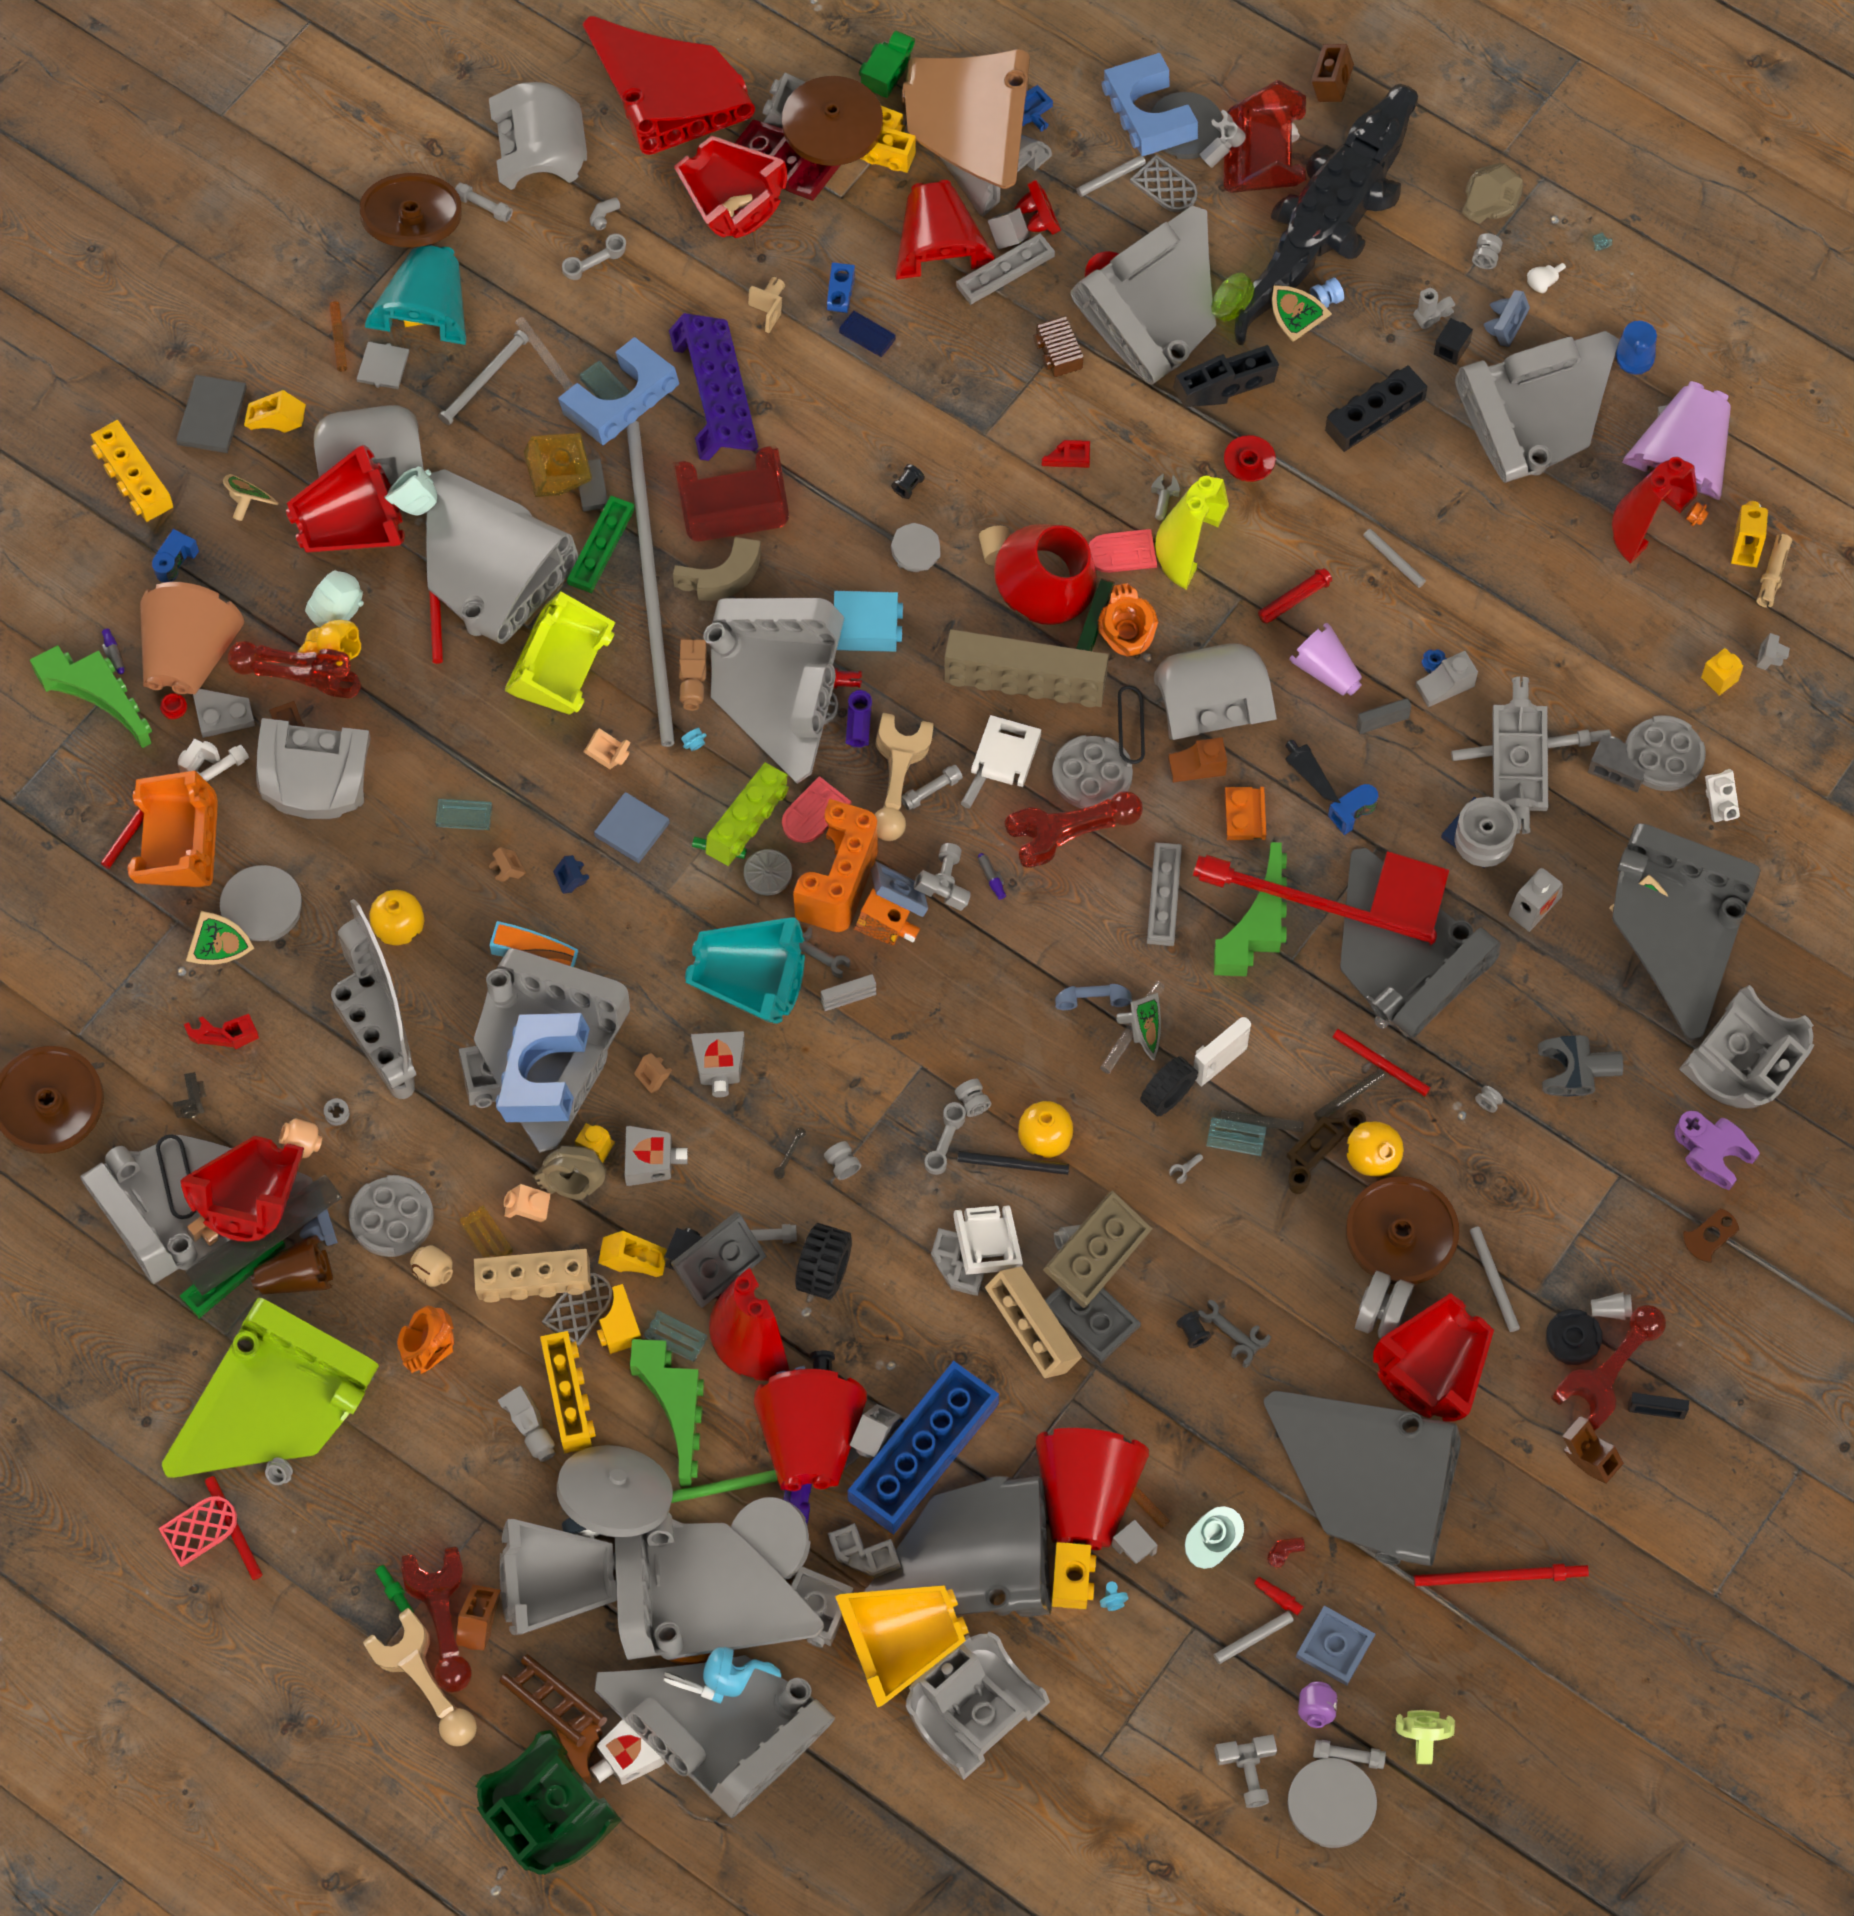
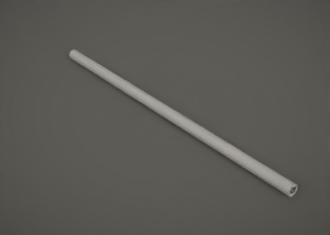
[627,421,675,747]

